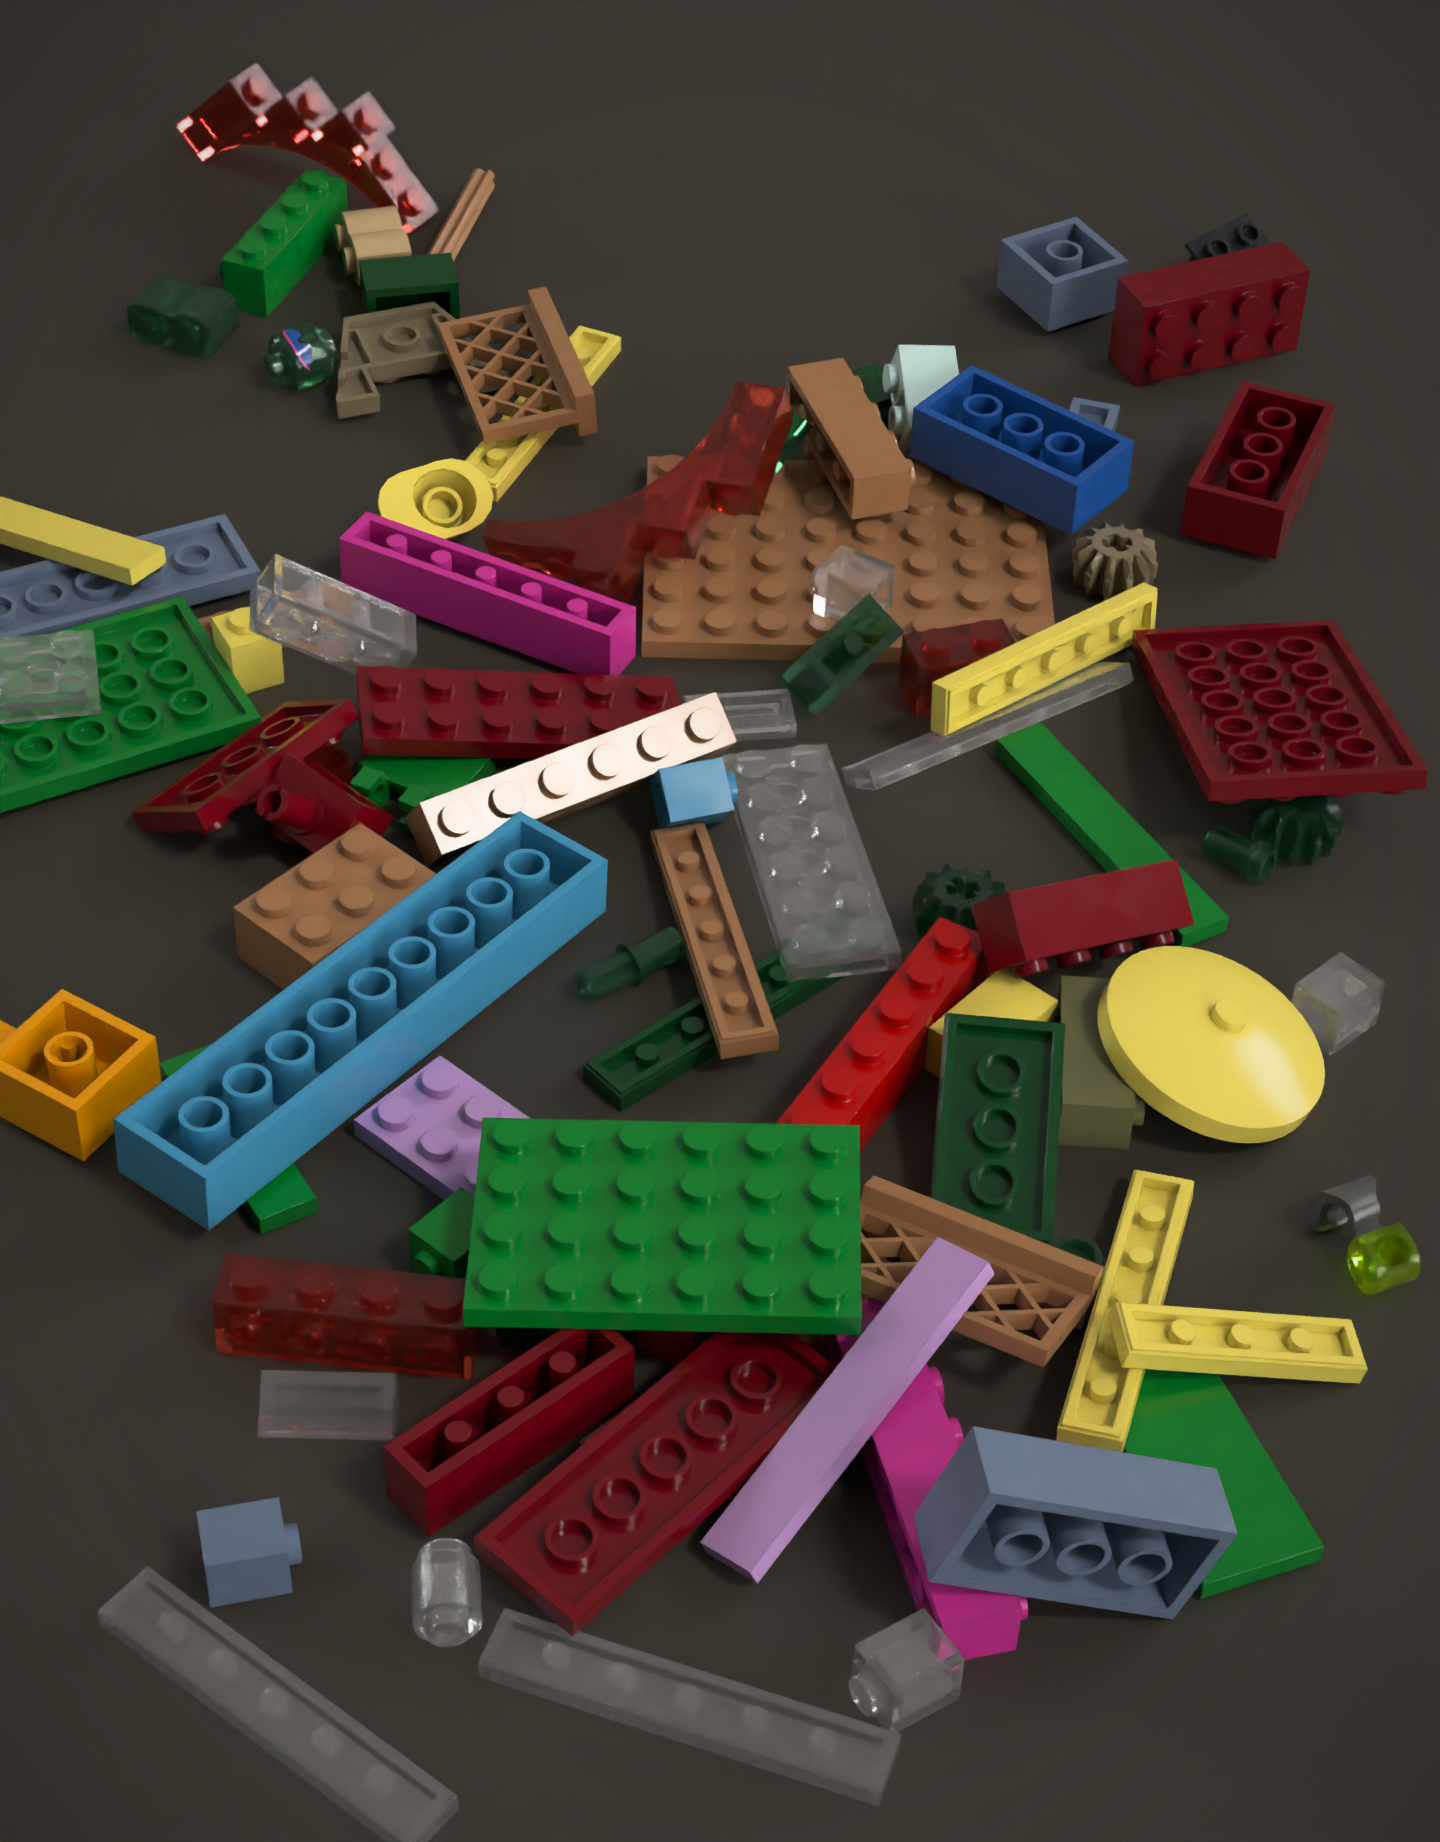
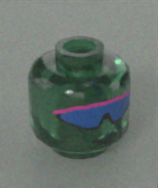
[263,322,338,392]

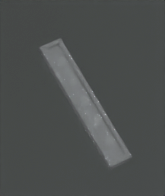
[842,662,1134,790]
[98,1566,459,1842]
[478,1608,902,1807]

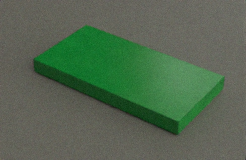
[1123,1369,1325,1599]

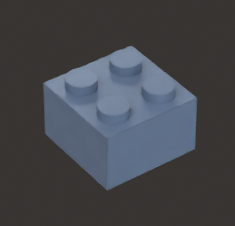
[996,217,1129,332]

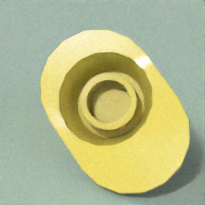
[377,458,493,540]

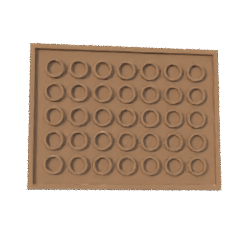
[641,454,1055,665]

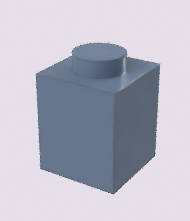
[196,1497,303,1608]

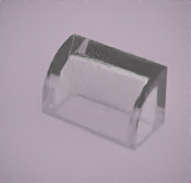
[258,1370,401,1442]

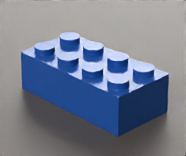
[909,365,1134,535]

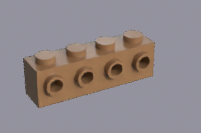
[786,358,916,520]

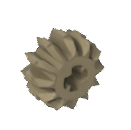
[1071,522,1158,600]

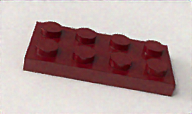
[131,699,359,835]

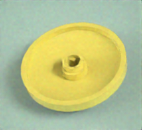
[1097,946,1325,1143]

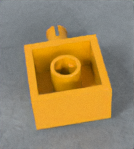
[0,989,162,1162]

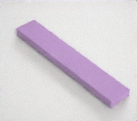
[700,1237,994,1584]

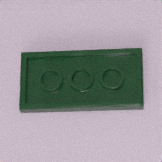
[930,1013,1066,1246]

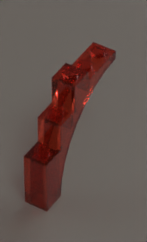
[176,62,439,235]
[482,381,793,603]

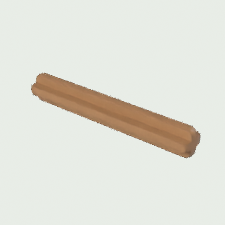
[426,168,495,262]

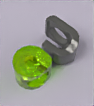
[1310,1174,1421,1295]

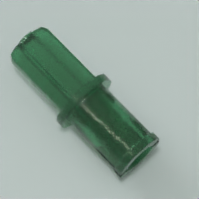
[574,926,686,999]

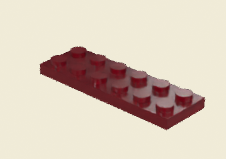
[355,666,679,759]
[474,1332,836,1637]

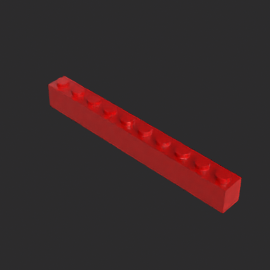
[637,917,988,1366]

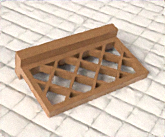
[438,286,598,444]
[860,1175,1104,1367]

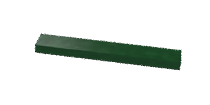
[583,910,885,1112]

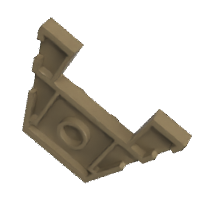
[336,302,517,419]

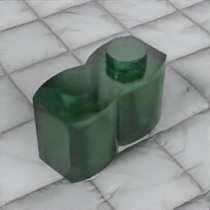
[126,276,240,357]

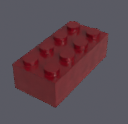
[1108,241,1311,386]
[1180,381,1336,559]

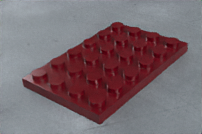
[1131,620,1428,804]

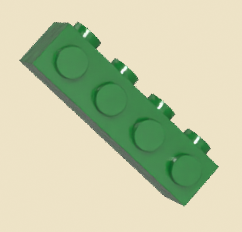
[219,170,348,318]

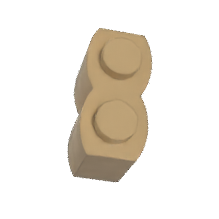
[334,206,412,286]

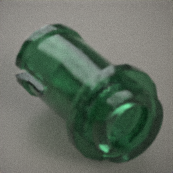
[1202,824,1278,882]

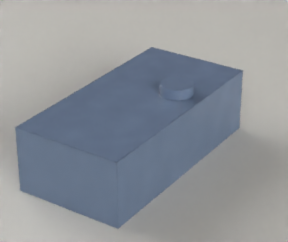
[913,1426,1238,1619]

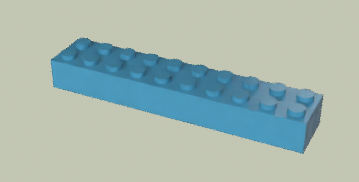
[113,811,608,1231]

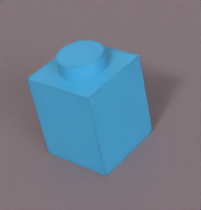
[649,757,738,829]

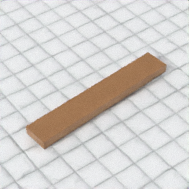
[650,822,779,1059]

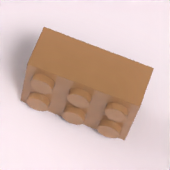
[233,823,436,990]

